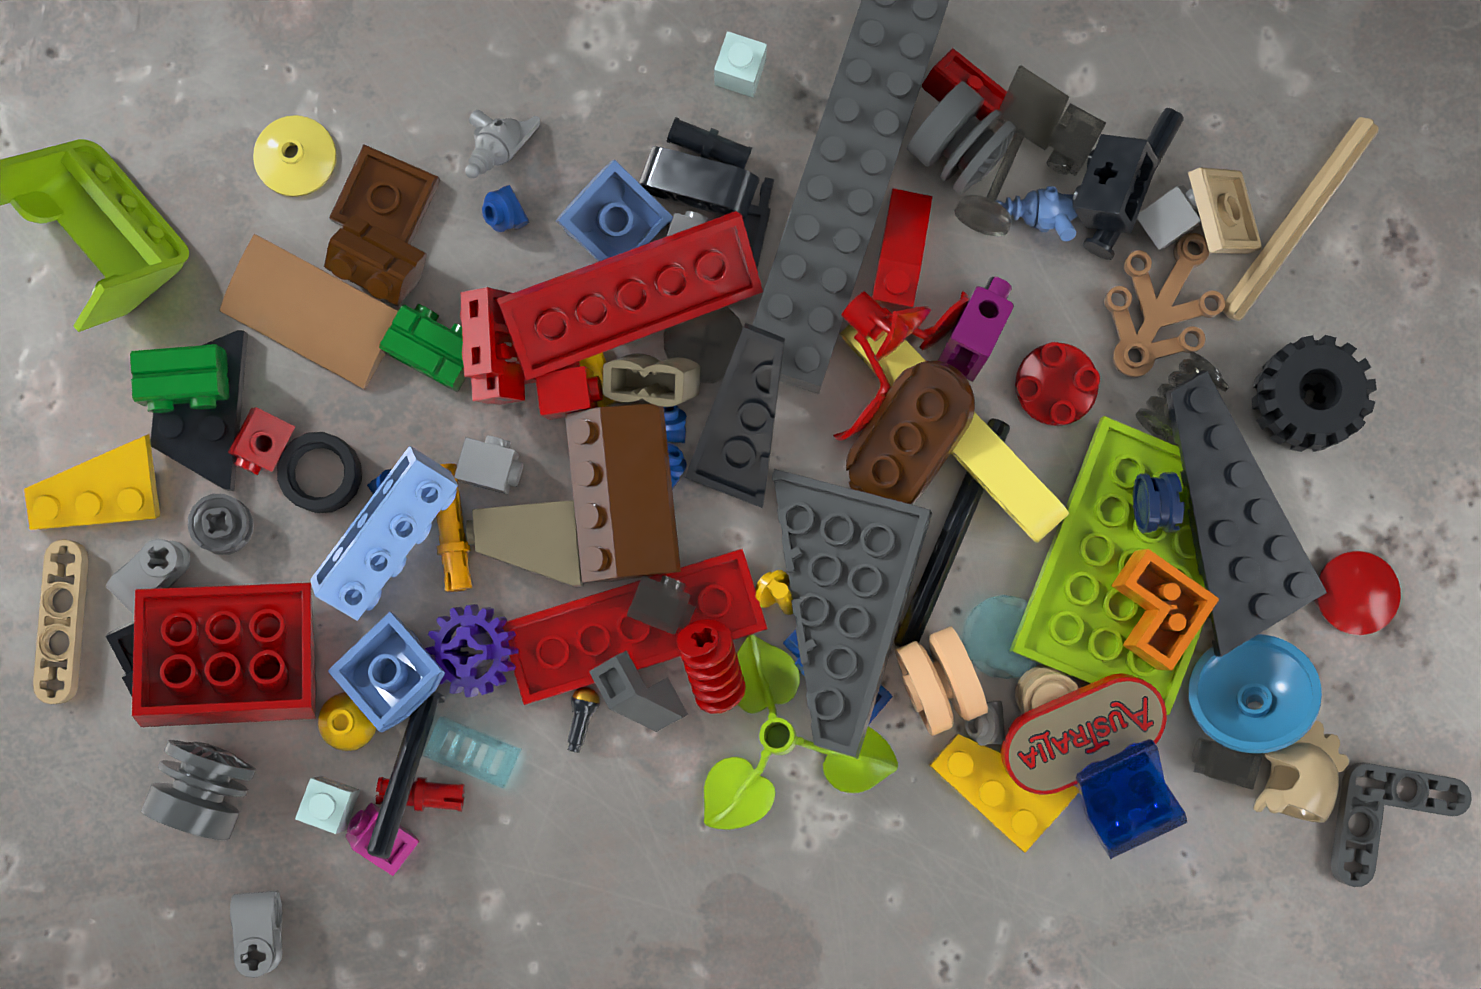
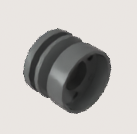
[907,81,1018,195]
[141,740,256,840]

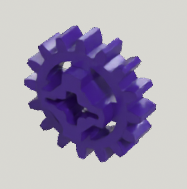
[425,604,519,698]

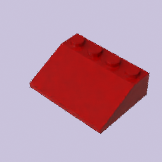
[132,582,316,727]

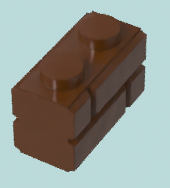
[324,215,427,306]

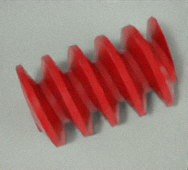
[677,619,746,714]

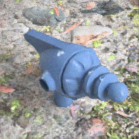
[990,186,1078,242]

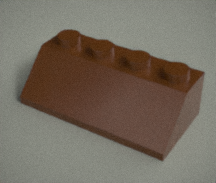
[565,404,681,583]

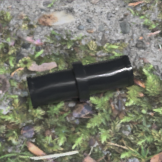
[666,117,753,169]

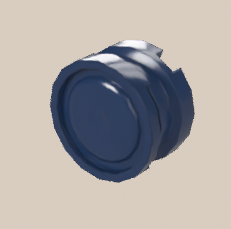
[1133,472,1184,534]

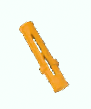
[436,463,472,592]

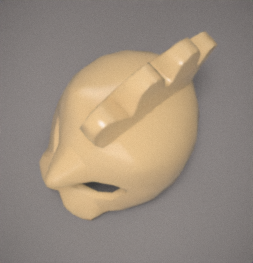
[1253,721,1349,823]

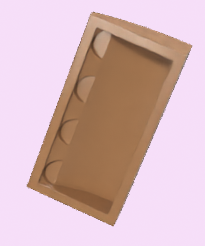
[219,234,398,390]

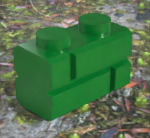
[379,304,466,392]
[130,344,229,413]

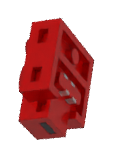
[460,287,536,405]

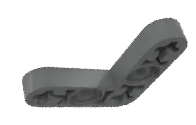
[1331,763,1472,887]

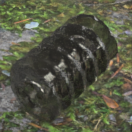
[1135,352,1229,442]

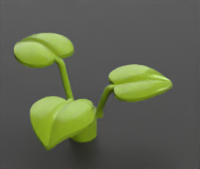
[704,635,898,830]

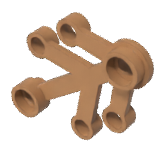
[1104,233,1225,377]

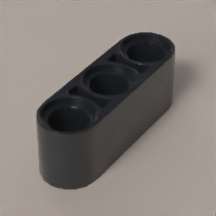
[638,146,760,220]

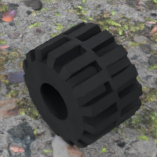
[1251,335,1377,452]

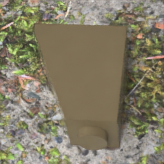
[466,500,584,587]

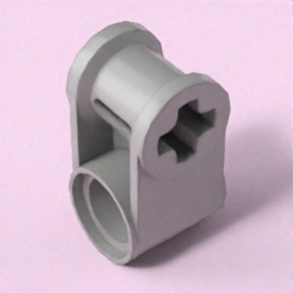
[106,539,191,615]
[230,891,283,978]

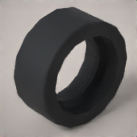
[277,432,362,513]

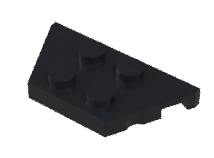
[150,330,248,491]

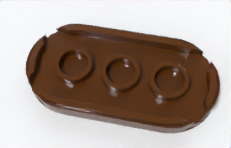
[846,361,975,505]

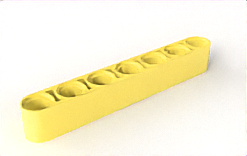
[839,324,1069,543]

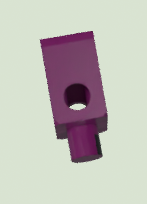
[937,277,1014,382]

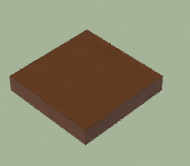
[329,144,441,245]

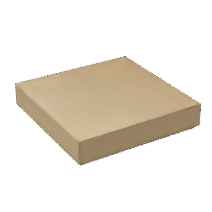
[1188,167,1262,254]

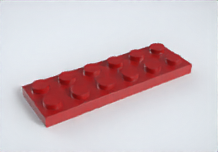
[497,211,763,380]
[502,548,768,705]

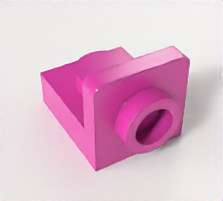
[346,802,419,876]

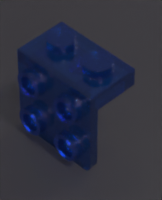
[1076,739,1188,859]

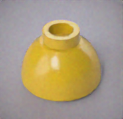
[318,692,376,751]

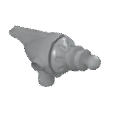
[465,110,540,178]

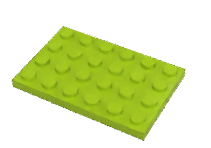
[1009,416,1206,715]

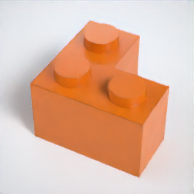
[1111,549,1219,671]

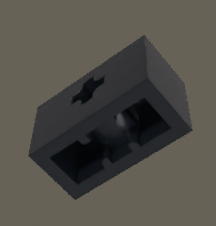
[1073,134,1159,234]

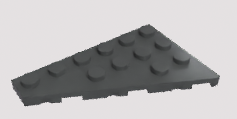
[772,469,932,759]

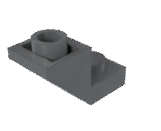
[589,651,688,732]

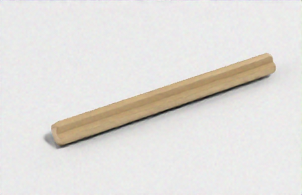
[1222,117,1379,321]

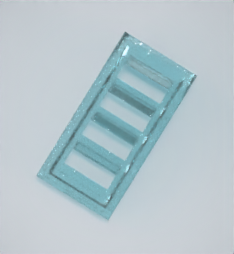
[423,716,521,789]

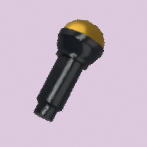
[567,687,600,753]

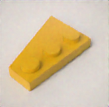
[24,434,160,530]
[929,734,1082,853]

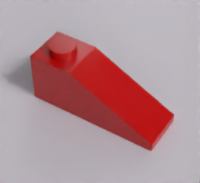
[871,188,933,314]

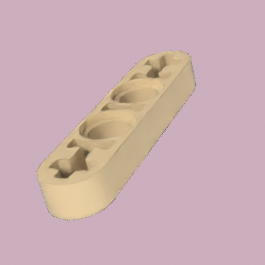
[33,539,89,704]

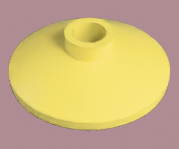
[253,115,336,197]

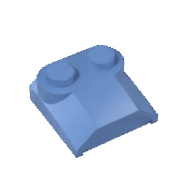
[556,159,673,261]
[328,612,445,733]

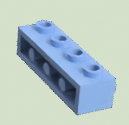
[310,446,458,621]

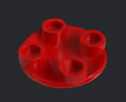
[1015,342,1100,426]
[1314,551,1401,635]

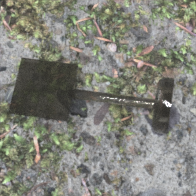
[954,65,1069,237]

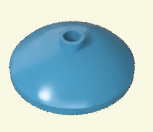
[1189,634,1322,753]

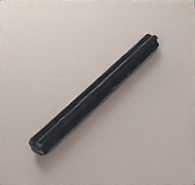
[894,418,1010,647]

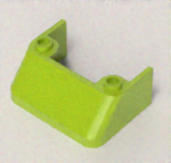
[0,139,189,332]

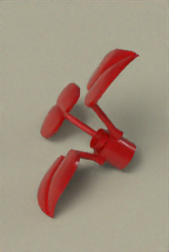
[833,291,970,441]

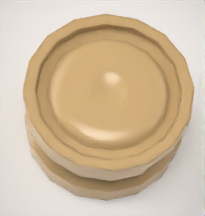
[1015,665,1079,714]

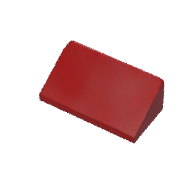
[922,48,1016,121]

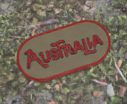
[1001,673,1167,795]

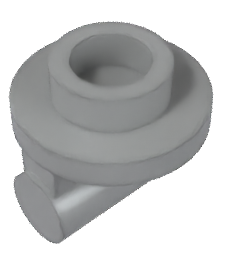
[965,701,1005,746]

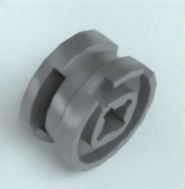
[188,494,253,555]

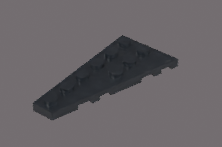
[1165,371,1327,657]

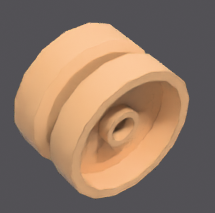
[895,626,988,736]

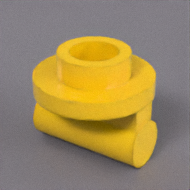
[755,570,793,615]

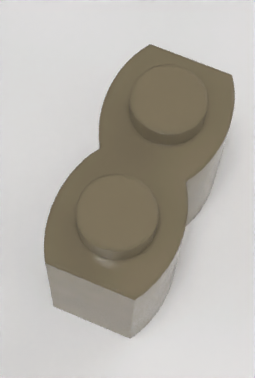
[602,353,701,407]

